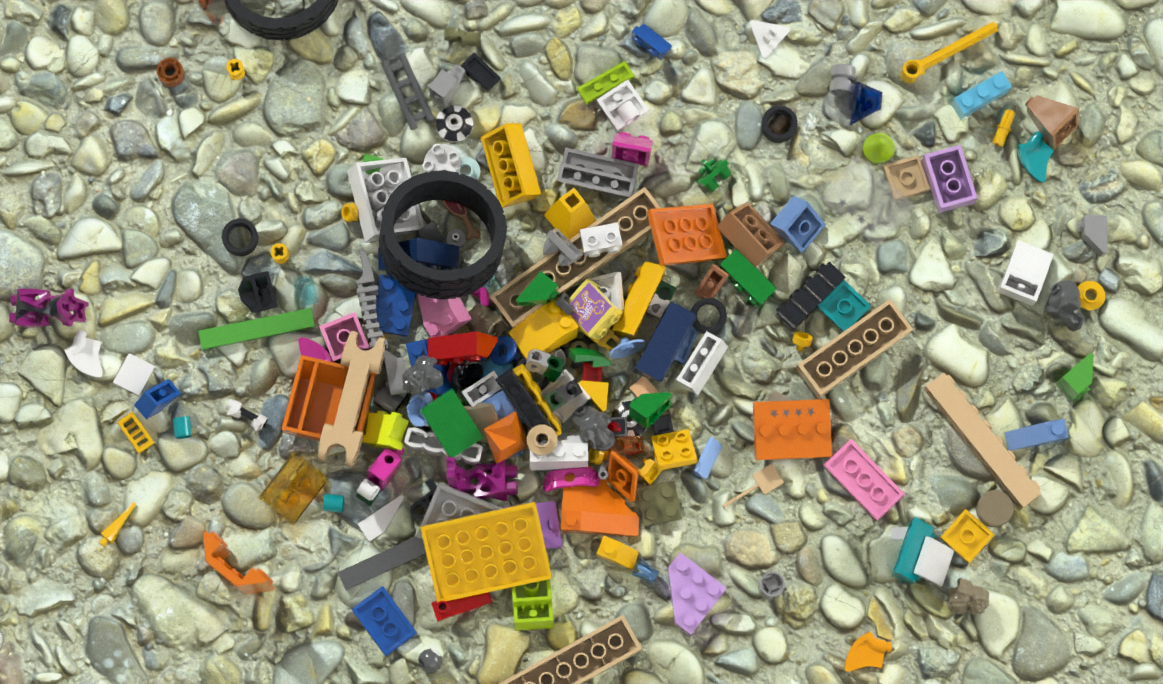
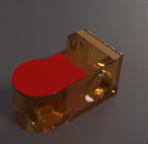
[608,436,645,458]

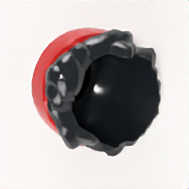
[447,360,484,389]

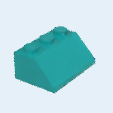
[891,517,935,584]

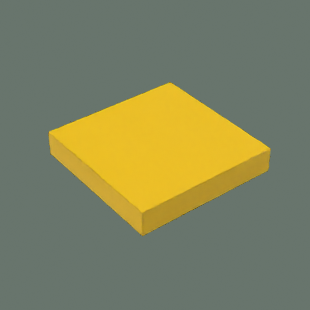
[940,509,995,564]

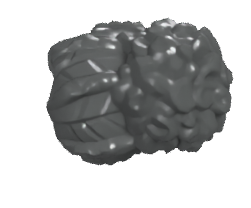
[402,356,444,395]

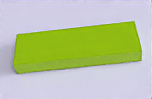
[577,61,635,105]

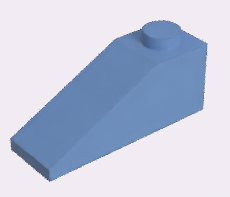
[1004,419,1068,451]

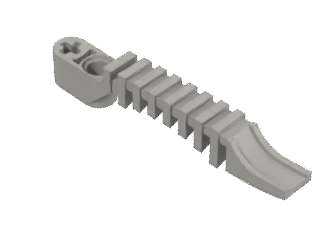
[357,250,407,395]

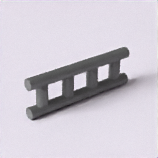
[381,53,435,130]

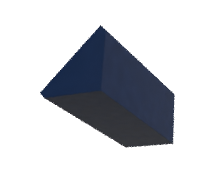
[632,301,697,382]

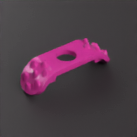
[543,467,600,492]

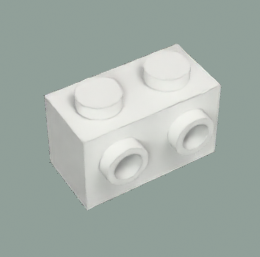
[580,222,622,257]

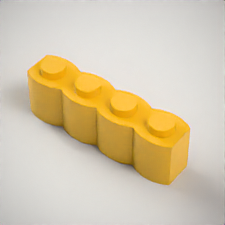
[513,364,562,440]

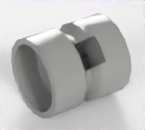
[829,64,856,96]
[758,571,785,599]

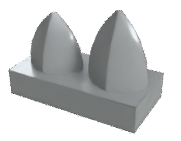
[543,228,584,266]

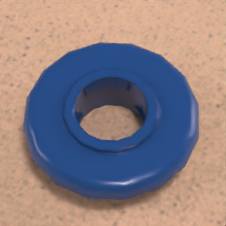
[489,336,517,365]

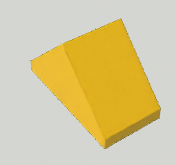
[579,381,608,413]

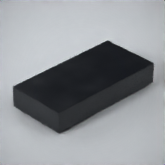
[461,52,501,92]

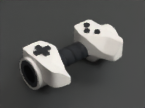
[225,399,269,431]

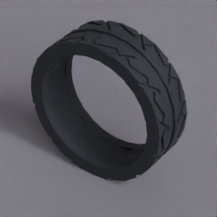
[223,0,339,41]
[379,170,507,300]

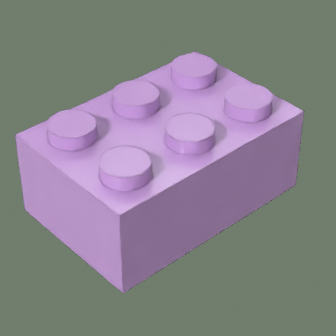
[921,145,977,214]

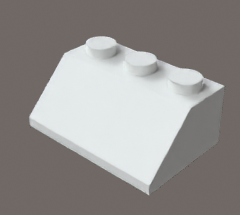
[530,432,588,470]

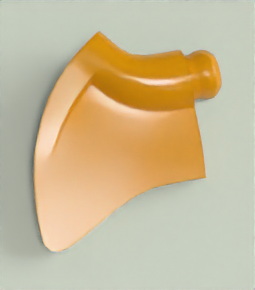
[844,631,892,672]

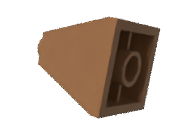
[1025,95,1079,150]

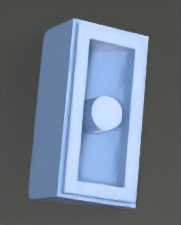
[693,437,722,479]

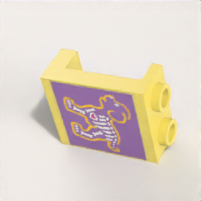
[568,278,623,340]

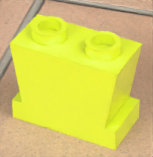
[362,410,409,451]

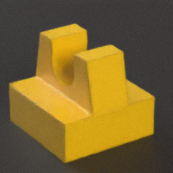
[638,458,662,485]

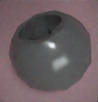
[418,648,442,673]

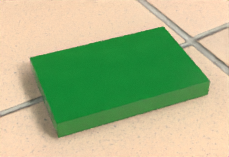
[419,389,483,458]

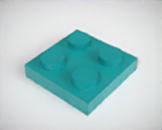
[817,280,872,332]

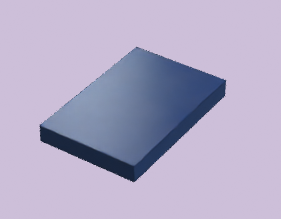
[351,586,418,657]

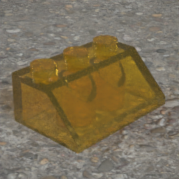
[258,452,329,525]

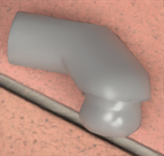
[598,460,609,479]

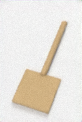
[722,463,784,508]

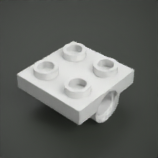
[596,80,649,132]

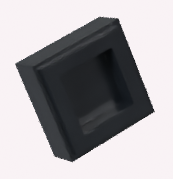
[652,413,674,435]

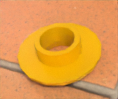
[1078,281,1105,310]

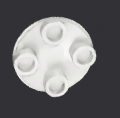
[423,144,460,173]

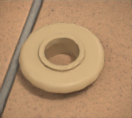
[527,425,557,455]

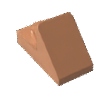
[694,264,729,299]

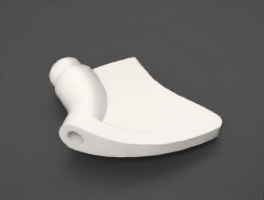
[64,330,102,378]

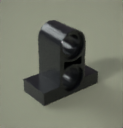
[410,478,437,521]

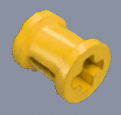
[226,59,245,80]
[271,243,289,264]

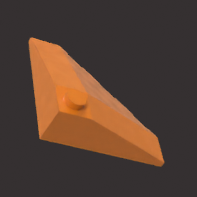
[561,461,639,537]

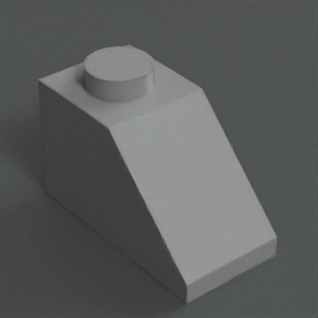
[1078,215,1107,257]

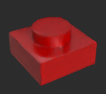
[582,363,602,382]

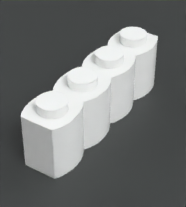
[404,428,483,465]

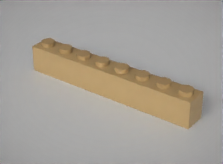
[923,372,1041,510]

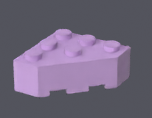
[667,552,727,636]

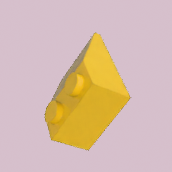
[508,298,579,361]

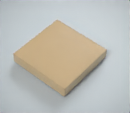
[883,155,931,202]

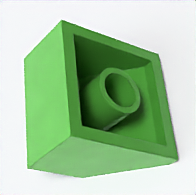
[1056,353,1094,401]

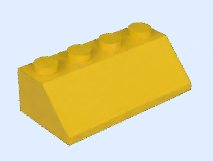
[480,123,541,208]
[611,262,666,340]

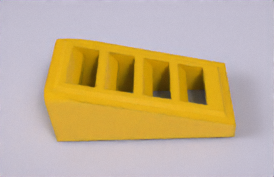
[116,411,155,454]

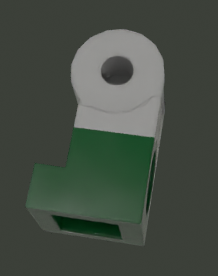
[525,349,564,383]

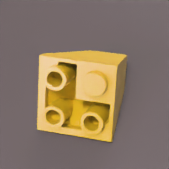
[544,188,597,240]

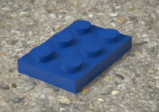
[376,274,416,337]

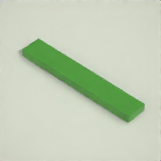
[198,308,315,350]

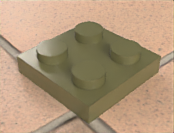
[636,481,682,527]

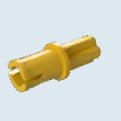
[992,109,1015,147]

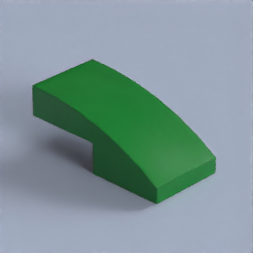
[569,348,611,367]

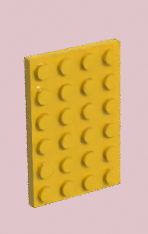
[420,502,552,603]

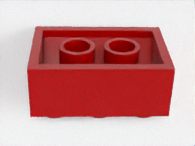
[428,331,498,366]

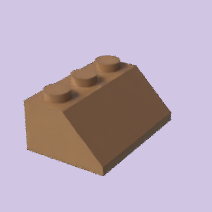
[716,201,786,268]

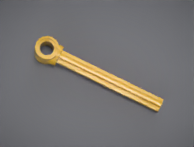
[900,21,999,83]

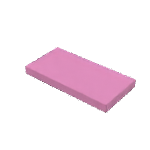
[823,439,905,521]

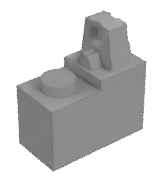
[429,64,466,107]

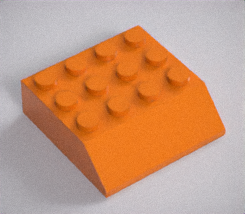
[282,355,376,441]

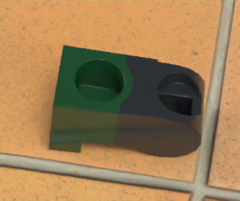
[544,379,583,412]

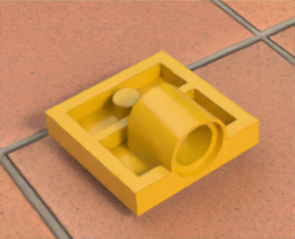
[651,429,697,471]

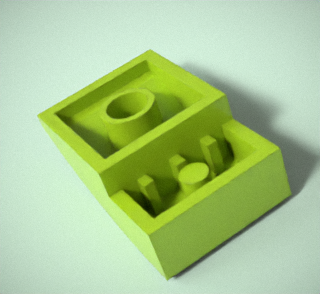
[512,579,554,631]

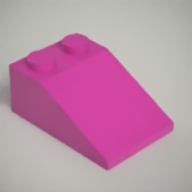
[611,132,653,167]

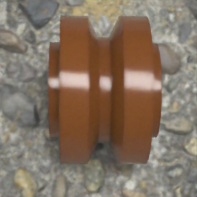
[157,58,185,87]

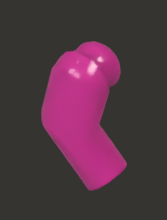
[472,287,491,307]

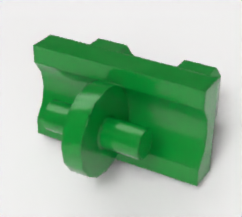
[696,158,732,192]

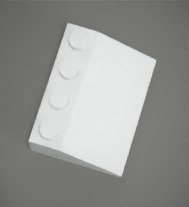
[347,158,424,242]

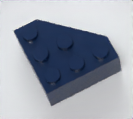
[378,238,460,275]

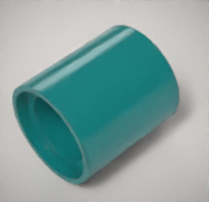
[173,416,192,439]
[323,494,345,513]

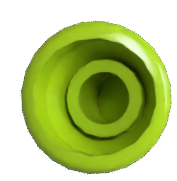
[863,133,895,164]

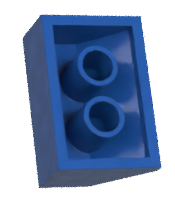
[406,339,457,397]

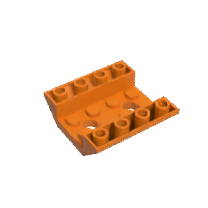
[203,530,275,594]

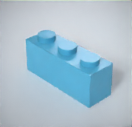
[951,71,1012,120]

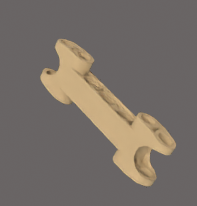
[318,331,385,467]

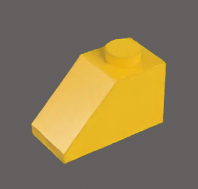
[596,536,639,570]

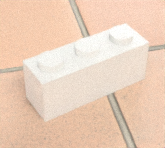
[676,331,728,395]

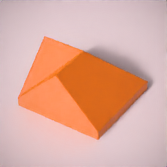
[484,411,528,463]
[607,451,639,502]

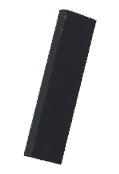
[495,368,556,443]

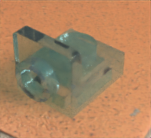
[294,276,319,307]

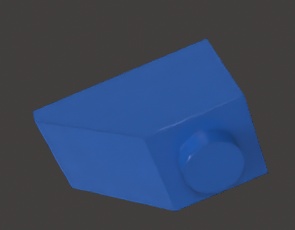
[134,379,181,420]

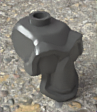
[1046,280,1084,332]
[571,405,615,452]

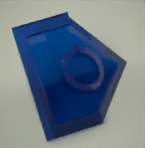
[850,82,882,125]

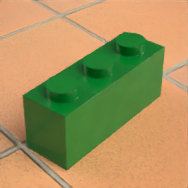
[719,249,777,308]

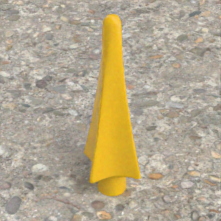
[98,502,136,547]

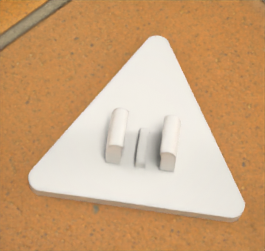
[750,20,790,59]

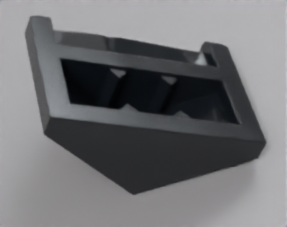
[238,271,278,313]

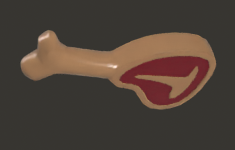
[442,200,481,241]

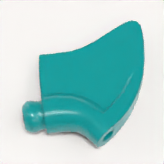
[1017,131,1054,183]

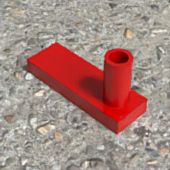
[431,592,493,622]

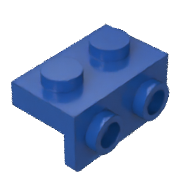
[631,24,672,61]

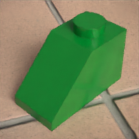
[516,271,559,306]
[629,392,672,429]

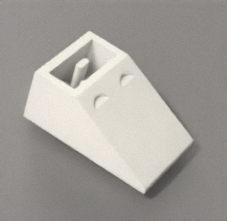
[997,240,1053,306]

